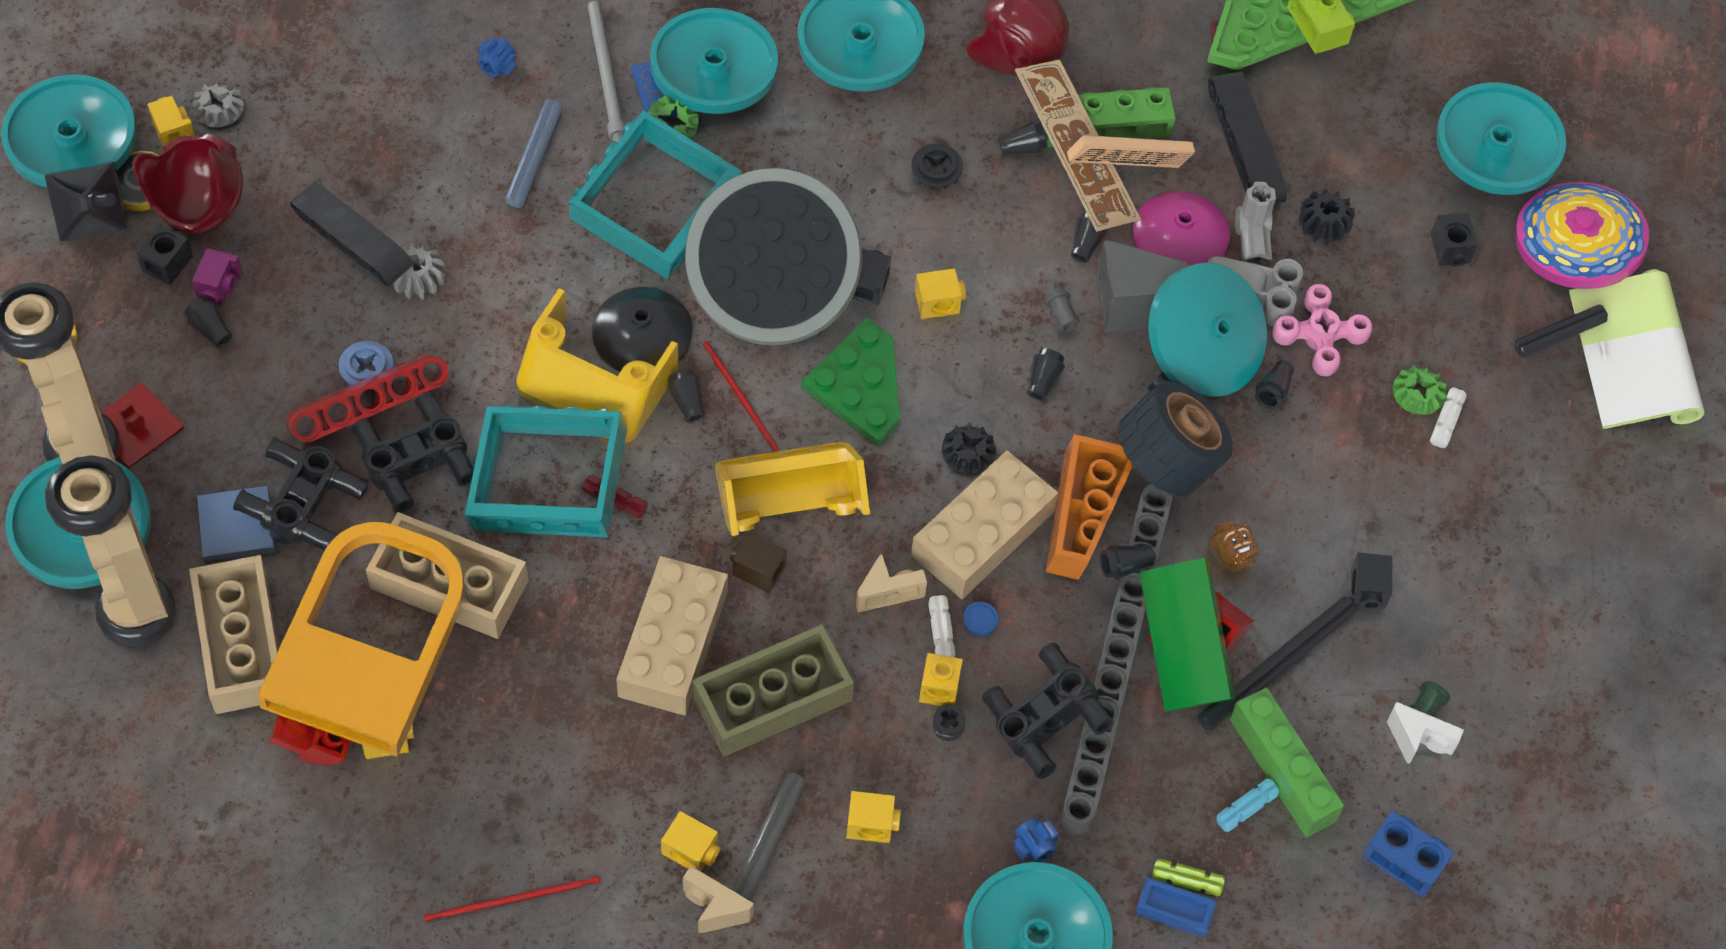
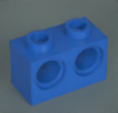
[1362,811,1454,898]

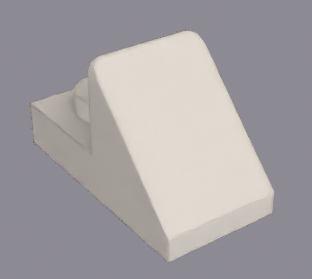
[1387,702,1464,764]

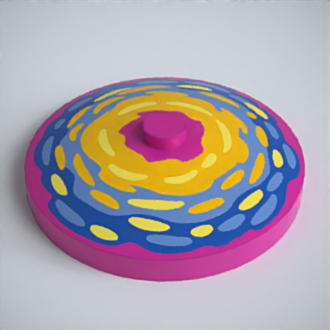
[1515,182,1649,289]

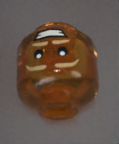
[1208,519,1260,573]

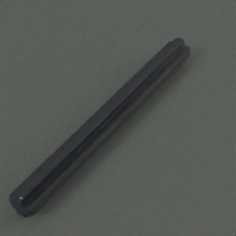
[1197,597,1358,731]

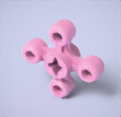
[1272,284,1372,377]

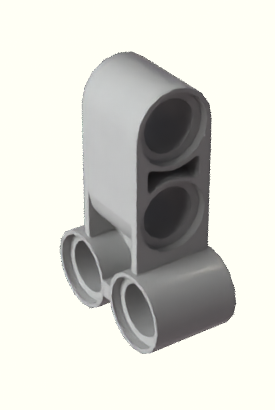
[1207,256,1303,327]

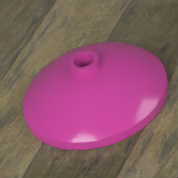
[1132,191,1230,266]

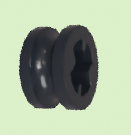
[932,704,966,741]

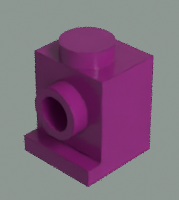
[192,248,243,305]

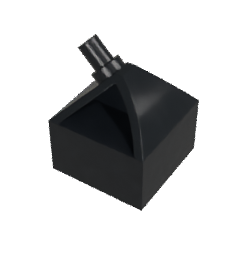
[45,161,129,242]

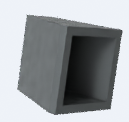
[1096,240,1188,332]

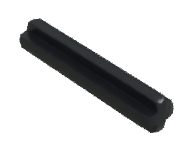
[1514,304,1608,357]

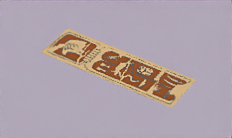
[1015,60,1141,232]

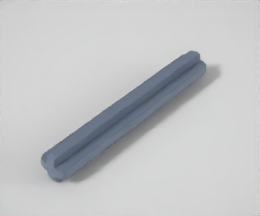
[506,98,562,208]

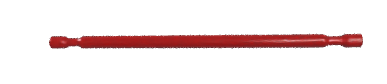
[703,341,781,452]
[423,876,600,922]

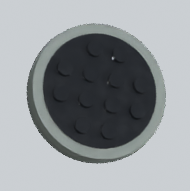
[685,168,862,345]

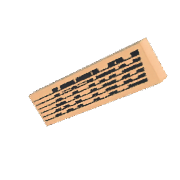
[1067,135,1195,168]

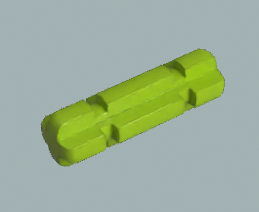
[1152,859,1225,896]

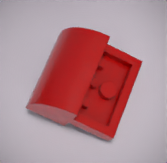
[268,714,351,765]

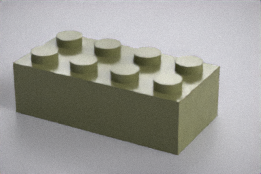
[692,624,854,757]

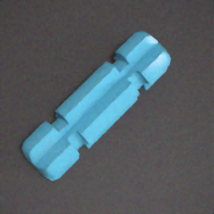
[1216,779,1280,832]

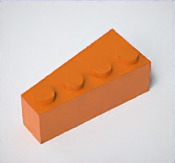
[1045,434,1132,580]

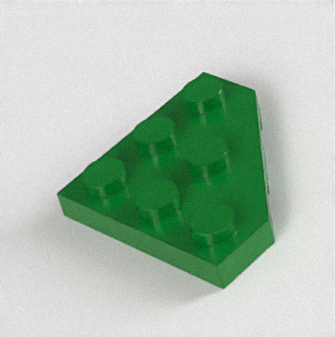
[801,317,900,447]

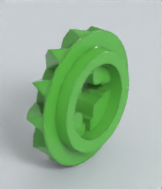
[648,95,698,139]
[1393,365,1447,415]

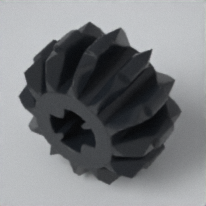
[1298,188,1355,245]

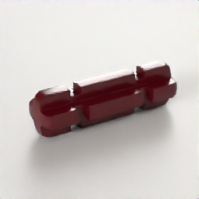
[582,475,648,518]

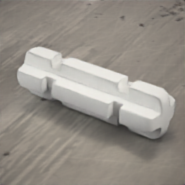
[1430,387,1467,448]
[928,595,955,658]

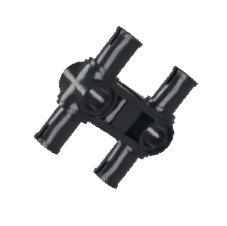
[352,391,474,513]
[233,437,369,551]
[982,643,1114,779]

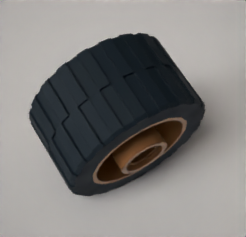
[1118,381,1233,496]

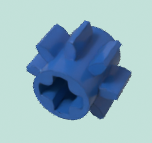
[477,37,517,77]
[1013,818,1059,863]

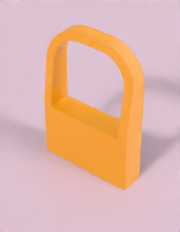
[258,522,463,757]

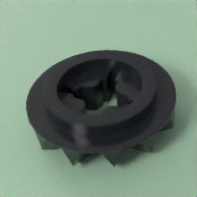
[911,143,963,190]
[942,422,996,474]

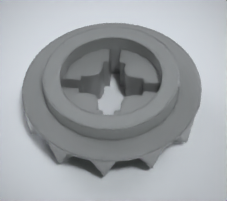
[191,81,244,127]

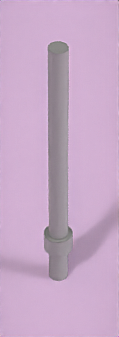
[587,1,626,142]

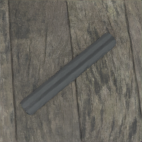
[732,772,805,901]

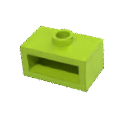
[1287,0,1355,54]

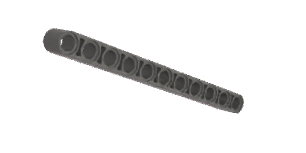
[1061,484,1172,836]

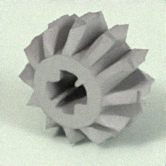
[393,242,446,300]

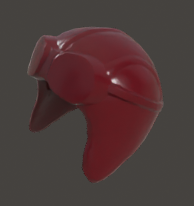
[966,0,1069,76]
[132,134,243,234]

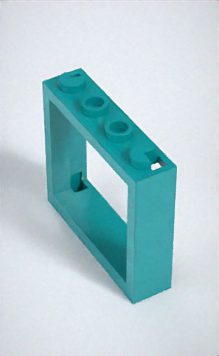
[568,110,742,280]
[465,404,627,538]

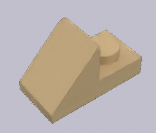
[856,554,927,613]
[683,866,754,933]

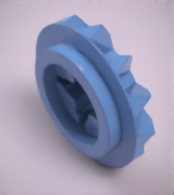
[339,341,393,386]

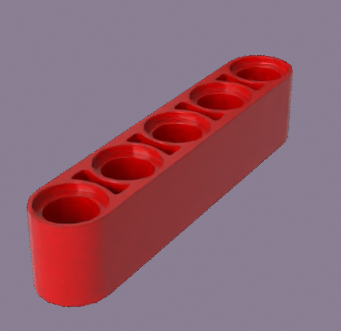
[286,354,449,442]

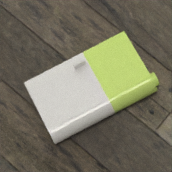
[1569,269,1705,429]

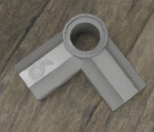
[1235,182,1276,267]

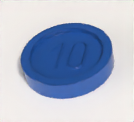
[963,602,998,636]

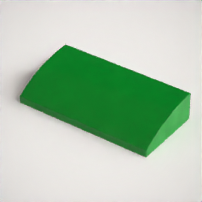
[1140,557,1236,712]

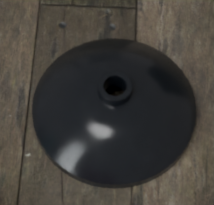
[592,287,692,372]

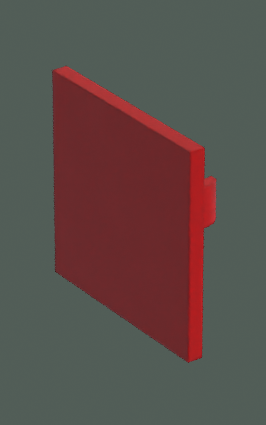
[102,383,184,468]

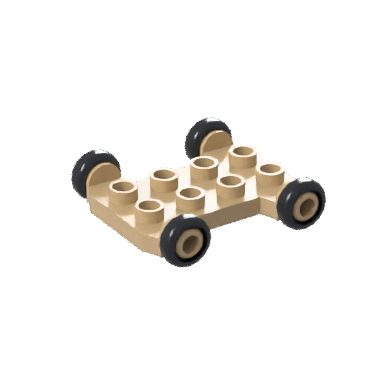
[0,282,176,648]

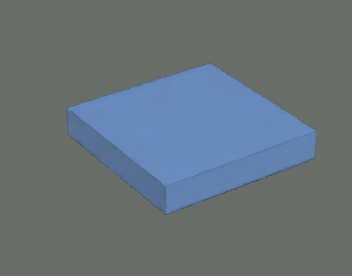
[197,486,275,562]

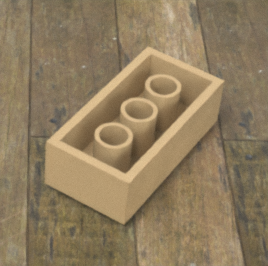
[911,450,1058,599]
[366,512,528,639]
[189,555,279,714]
[616,556,728,716]

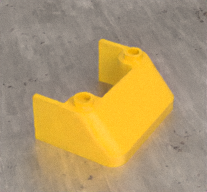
[516,288,679,443]
[715,442,870,536]

